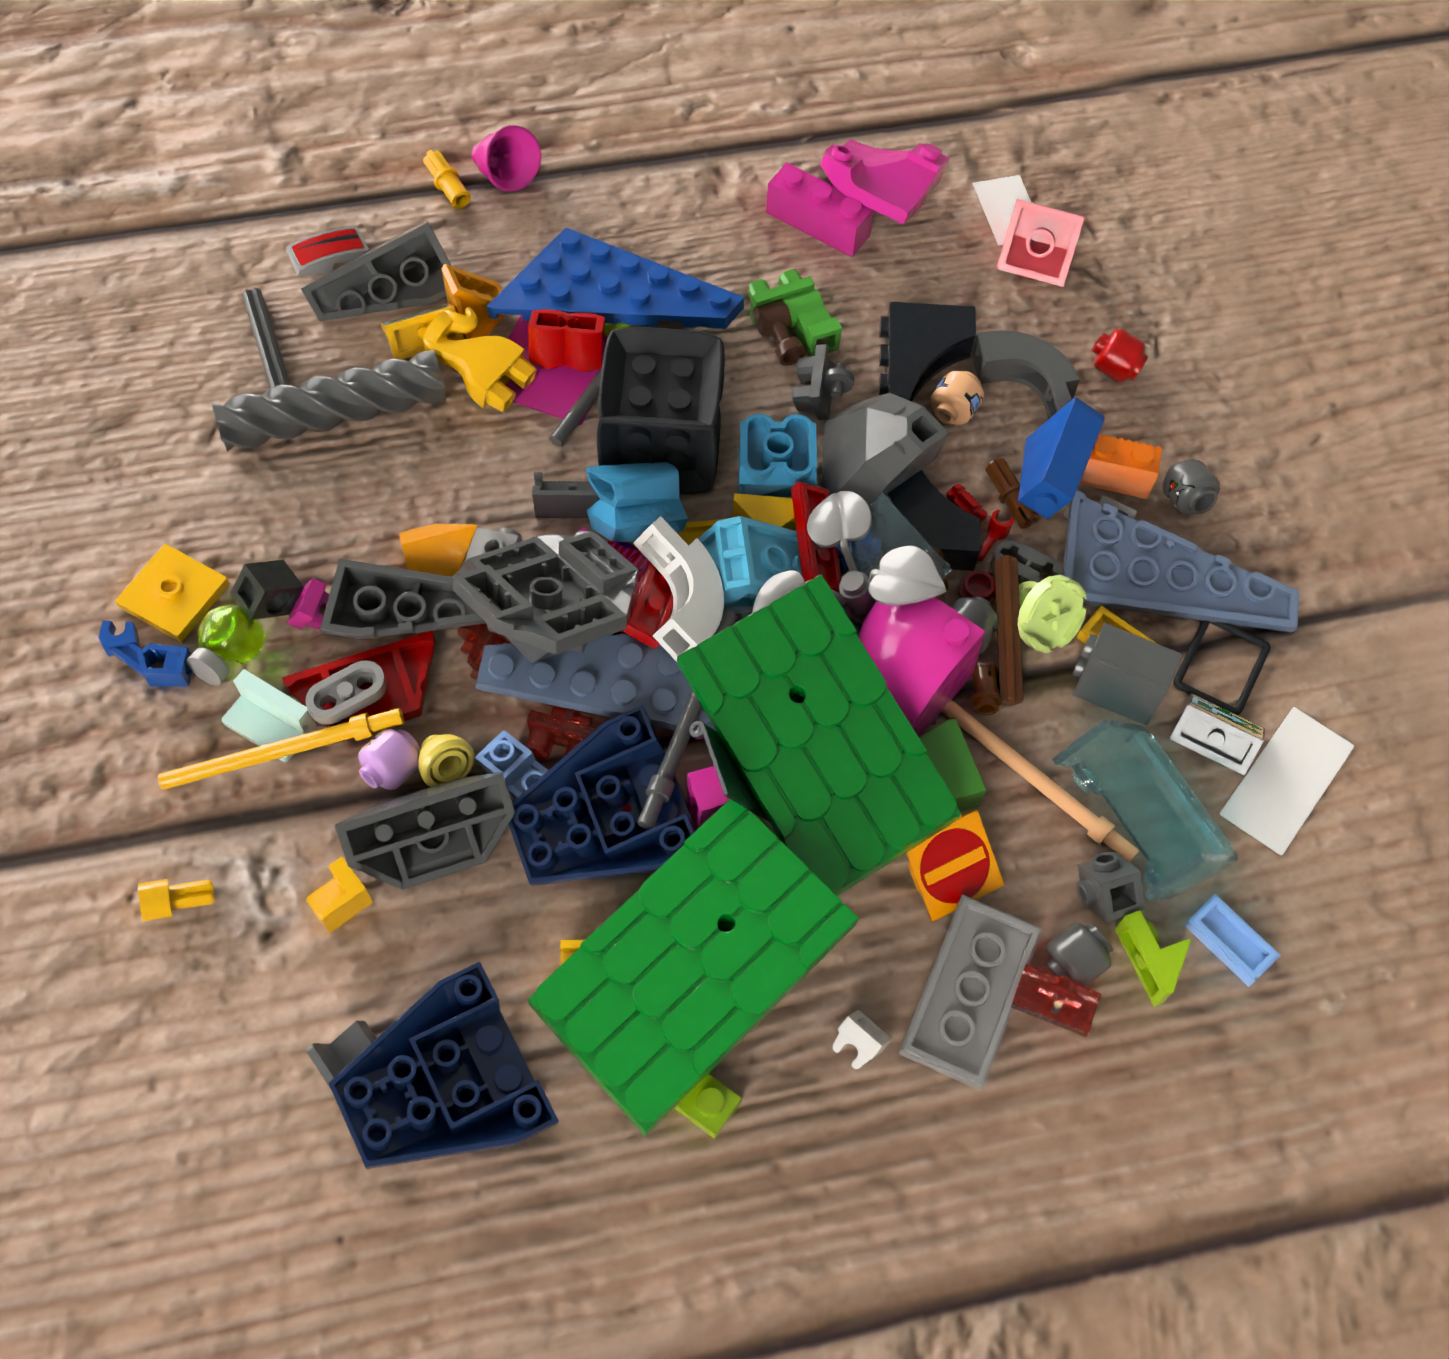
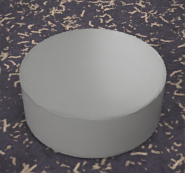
[187,648,229,686]

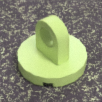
[1017,575,1087,653]

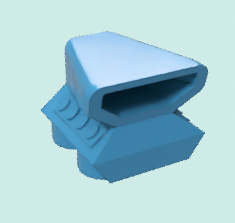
[738,413,817,498]
[586,462,688,542]

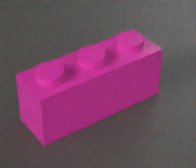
[766,162,874,257]

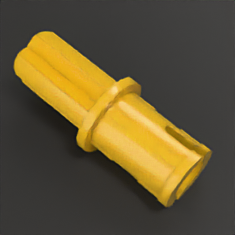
[423,150,471,209]

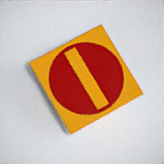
[906,810,1005,922]

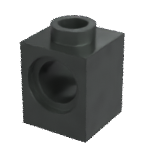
[230,560,304,620]

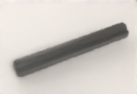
[242,287,291,388]

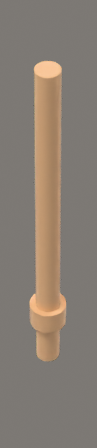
[942,700,1140,863]

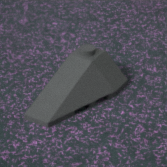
[320,559,486,639]

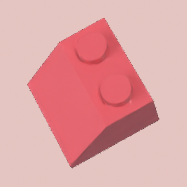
[996,199,1085,287]

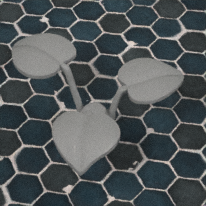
[753,491,946,615]

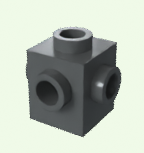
[1076,852,1146,922]

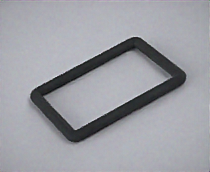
[1173,620,1271,715]

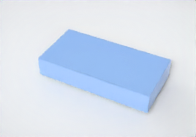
[1184,894,1281,987]

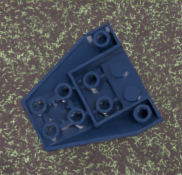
[508,705,697,886]
[329,962,559,1169]

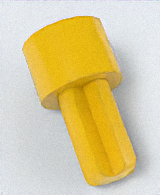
[138,879,215,922]

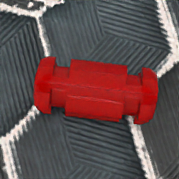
[945,484,988,524]

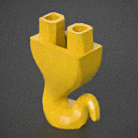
[423,307,537,413]

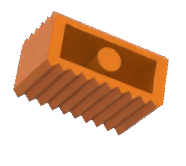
[1079,432,1162,499]

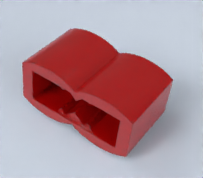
[528,309,605,372]

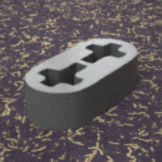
[991,540,1064,585]

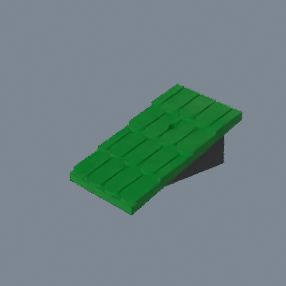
[677,574,962,896]
[528,799,859,1137]

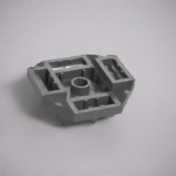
[453,531,638,663]

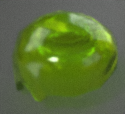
[197,604,265,664]

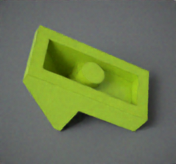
[1115,910,1191,1007]
[674,1074,742,1139]

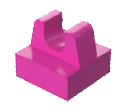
[287,578,329,630]

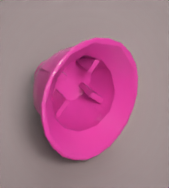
[472,125,541,192]

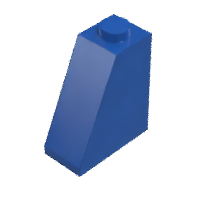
[1018,397,1104,520]

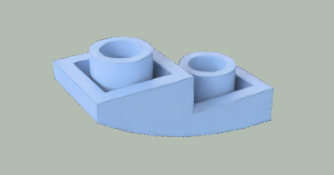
[475,730,548,799]

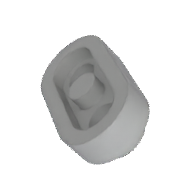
[305,661,387,725]

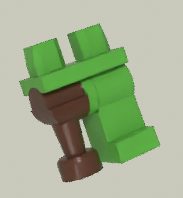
[748,269,842,366]

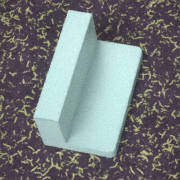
[222,669,317,762]

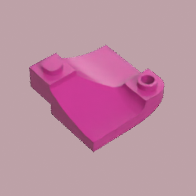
[820,139,950,225]

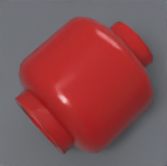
[1091,328,1148,383]

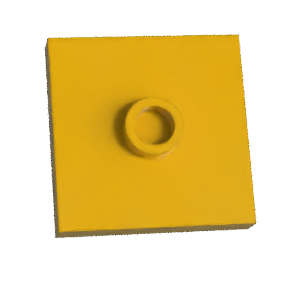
[115,543,230,643]

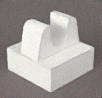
[833,1010,892,1069]

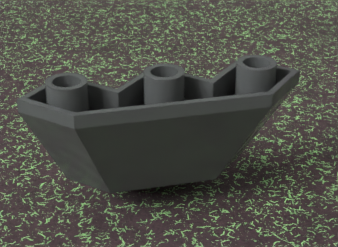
[822,393,949,521]

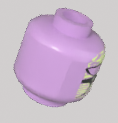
[358,729,421,790]

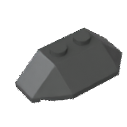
[335,772,515,890]

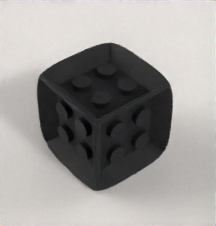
[597,327,725,494]

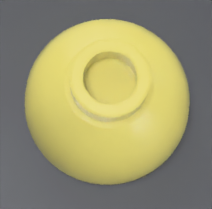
[418,734,475,787]

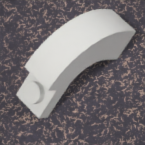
[633,516,724,662]

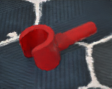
[978,510,1014,561]

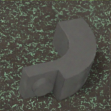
[971,330,1080,419]

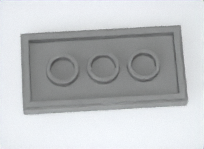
[898,894,1043,1091]

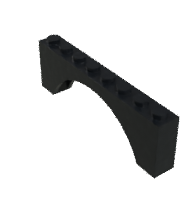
[877,302,980,571]

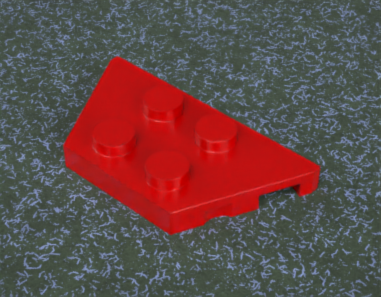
[282,630,436,741]

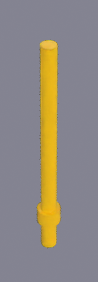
[158,708,404,790]

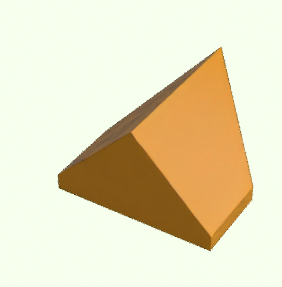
[441,264,505,339]
[399,523,478,577]

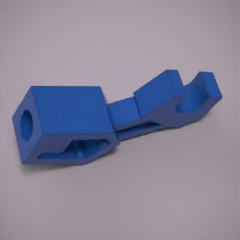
[98,620,192,687]

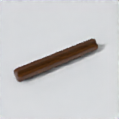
[994,555,1024,706]

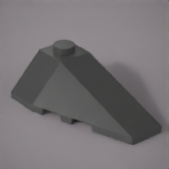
[301,220,452,321]

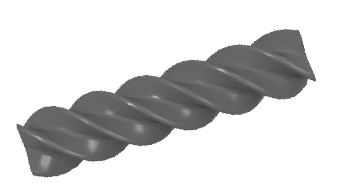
[211,350,446,452]

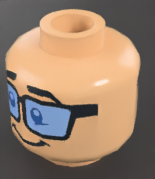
[930,371,984,425]

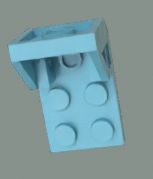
[698,516,845,607]

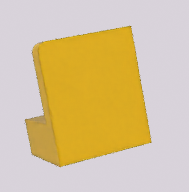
[306,857,373,933]

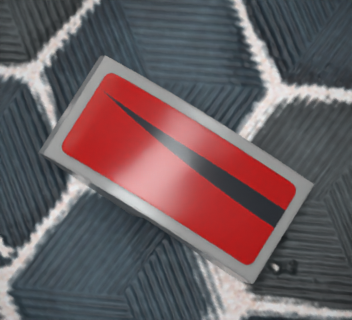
[286,226,370,276]

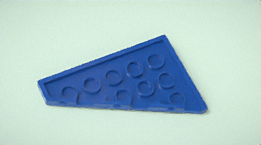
[487,228,744,329]

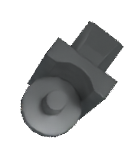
[792,344,854,420]

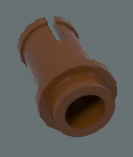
[970,661,1002,715]

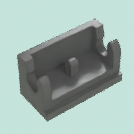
[532,472,600,518]

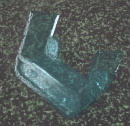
[1052,719,1238,901]

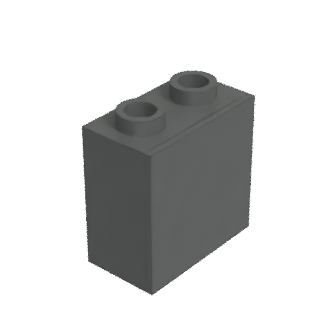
[1072,623,1182,726]

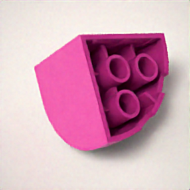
[859,597,985,737]

